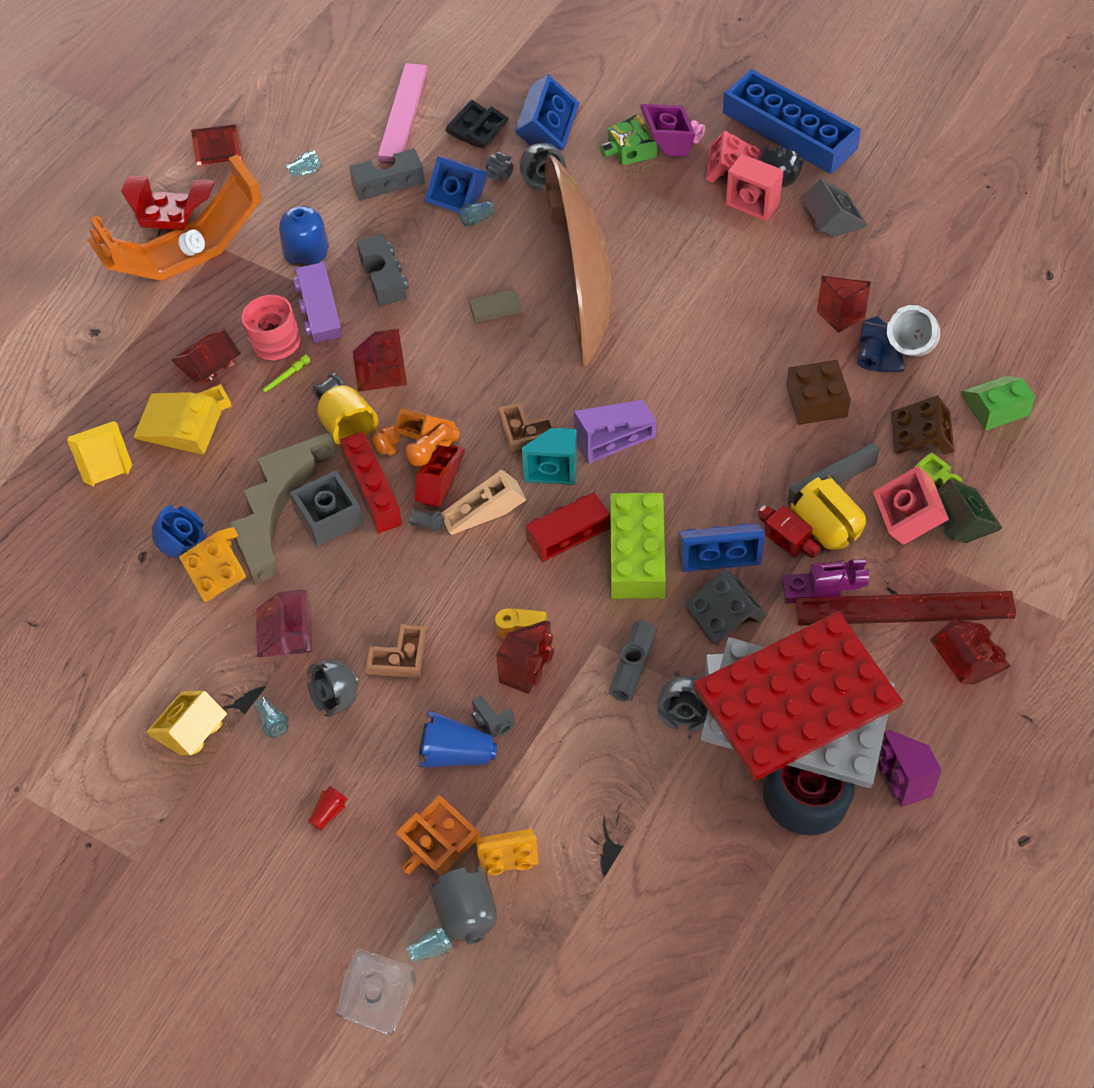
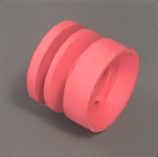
[242,295,301,361]

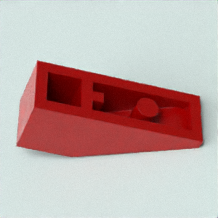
[415,445,465,506]

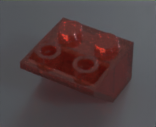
[930,619,1010,685]
[496,620,554,694]

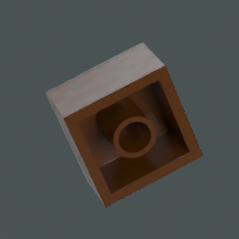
[786,360,851,425]

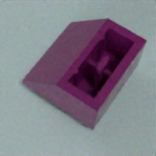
[877,730,941,807]

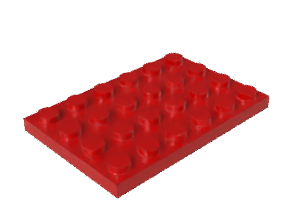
[693,611,903,781]

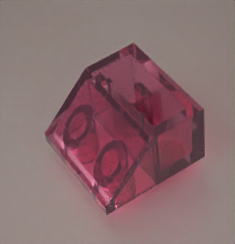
[256,589,312,657]

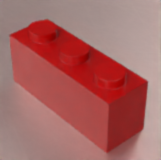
[526,492,610,563]

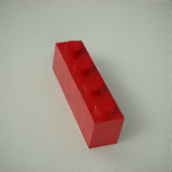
[339,431,402,534]

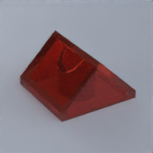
[191,124,242,165]
[817,276,871,333]

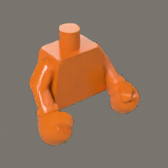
[371,408,460,466]

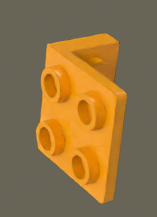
[179,527,246,602]
[475,828,539,876]

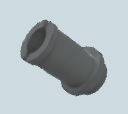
[409,509,444,532]

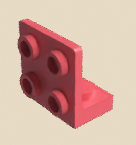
[705,131,760,183]

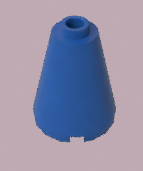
[418,711,497,768]

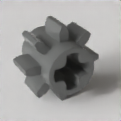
[485,152,514,182]

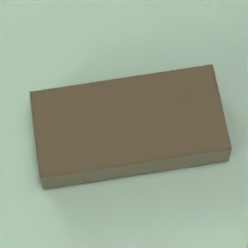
[469,290,522,323]

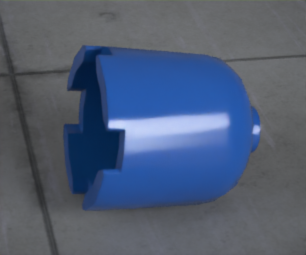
[279,206,329,266]

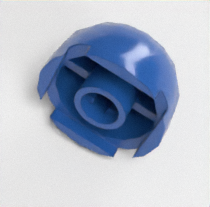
[152,505,207,558]

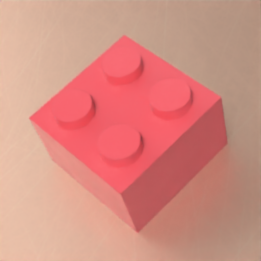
[726,154,783,221]
[873,466,949,545]

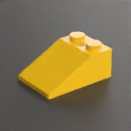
[134,392,221,455]

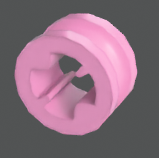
[691,120,706,144]

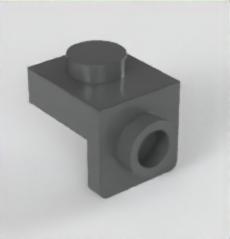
[471,695,515,738]

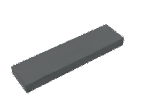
[787,443,879,506]

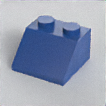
[425,156,488,215]

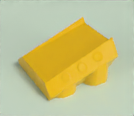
[67,421,132,487]

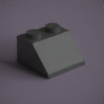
[801,179,867,237]

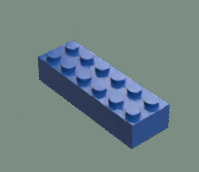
[723,69,861,174]

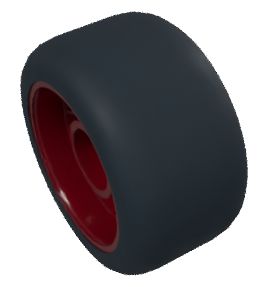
[763,765,855,836]

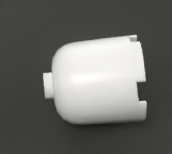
[887,305,941,357]

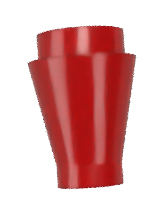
[308,786,348,831]

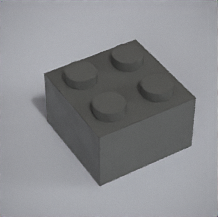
[290,470,363,547]

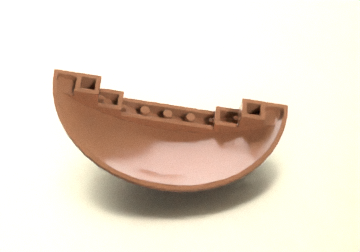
[545,155,613,366]

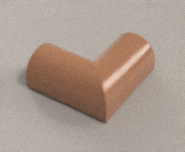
[497,402,557,452]
[365,624,427,678]

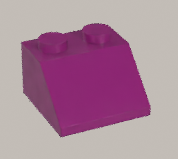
[640,104,696,157]

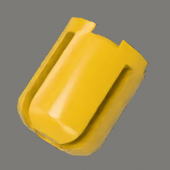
[790,475,866,552]

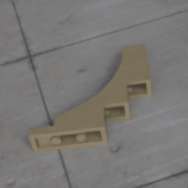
[229,432,336,585]

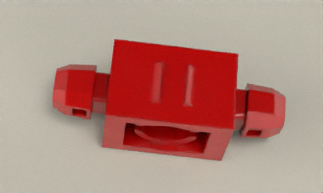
[758,505,821,558]

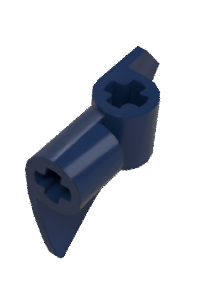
[857,316,905,372]

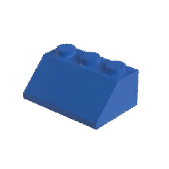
[515,74,580,150]
[678,524,765,572]

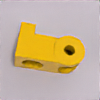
[495,609,548,648]

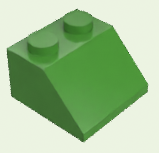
[961,376,1036,431]

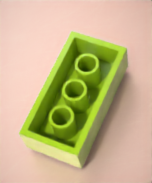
[611,493,666,599]

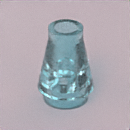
[287,150,322,178]
[459,201,495,226]
[254,697,289,738]
[406,926,453,963]

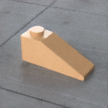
[440,469,526,535]

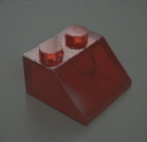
[171,329,241,383]
[353,329,407,392]

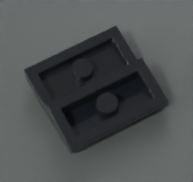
[445,99,509,148]

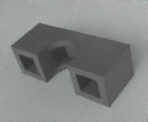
[349,148,425,201]
[357,233,409,307]

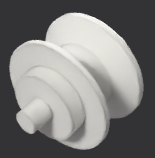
[178,230,205,256]

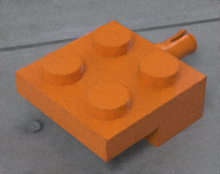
[396,795,481,876]

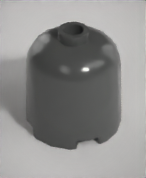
[429,867,497,944]

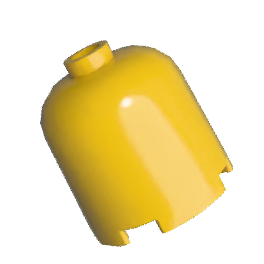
[317,385,379,445]

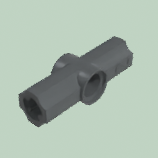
[609,620,657,702]

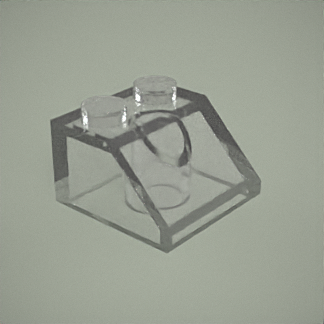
[336,947,416,1036]

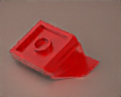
[121,176,215,230]

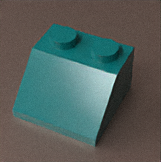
[522,428,577,485]

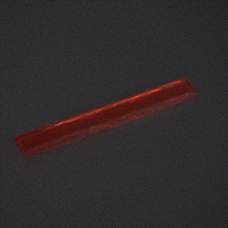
[795,591,1017,626]

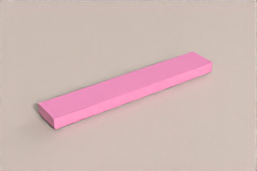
[378,63,427,163]

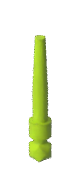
[262,354,310,393]

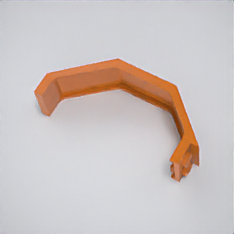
[87,155,262,281]

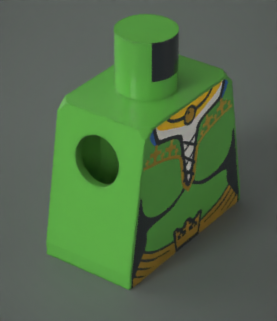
[600,114,657,165]

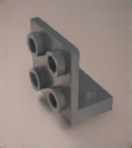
[686,569,767,644]

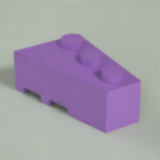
[293,262,342,343]
[574,400,657,464]

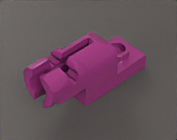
[782,559,869,604]

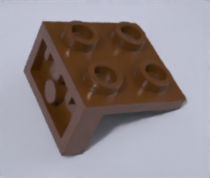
[891,395,955,455]

